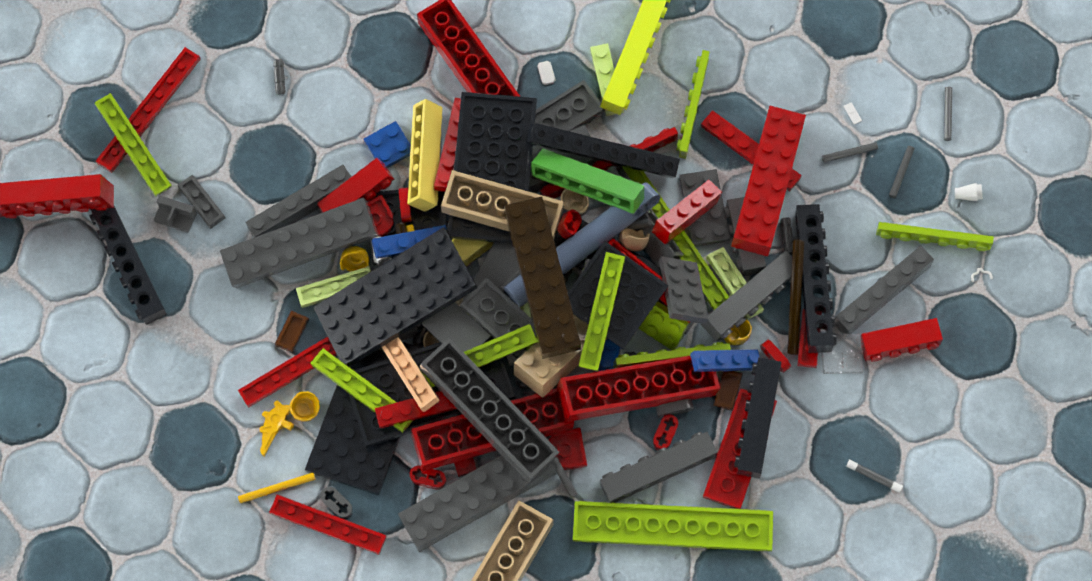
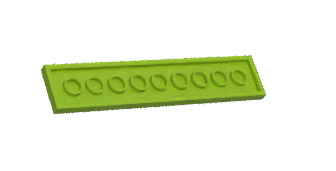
[573,501,773,552]

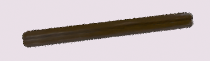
[787,240,804,355]

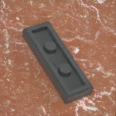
[177,175,226,229]

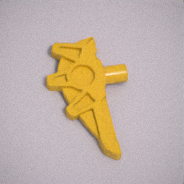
[259,400,294,457]

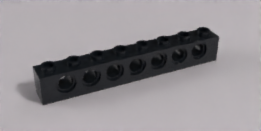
[526,123,680,178]
[795,204,837,353]
[89,206,167,325]

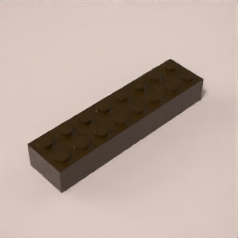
[504,196,581,359]

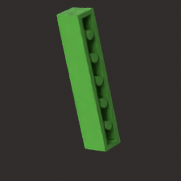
[532,148,644,214]

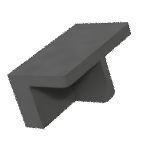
[154,195,197,233]

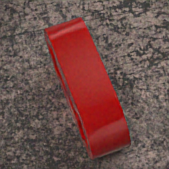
[399,187,412,223]
[557,209,582,239]
[760,339,791,373]
[653,414,678,450]
[409,465,446,490]

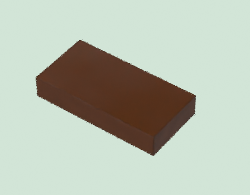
[275,311,309,353]
[714,371,743,411]

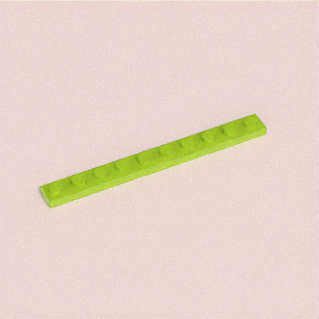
[622,166,729,310]

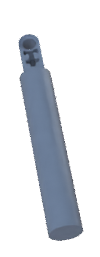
[504,183,660,308]

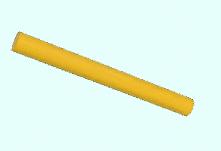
[238,473,316,503]

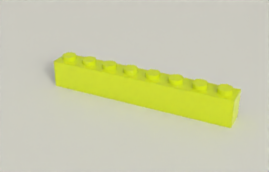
[600,0,671,115]

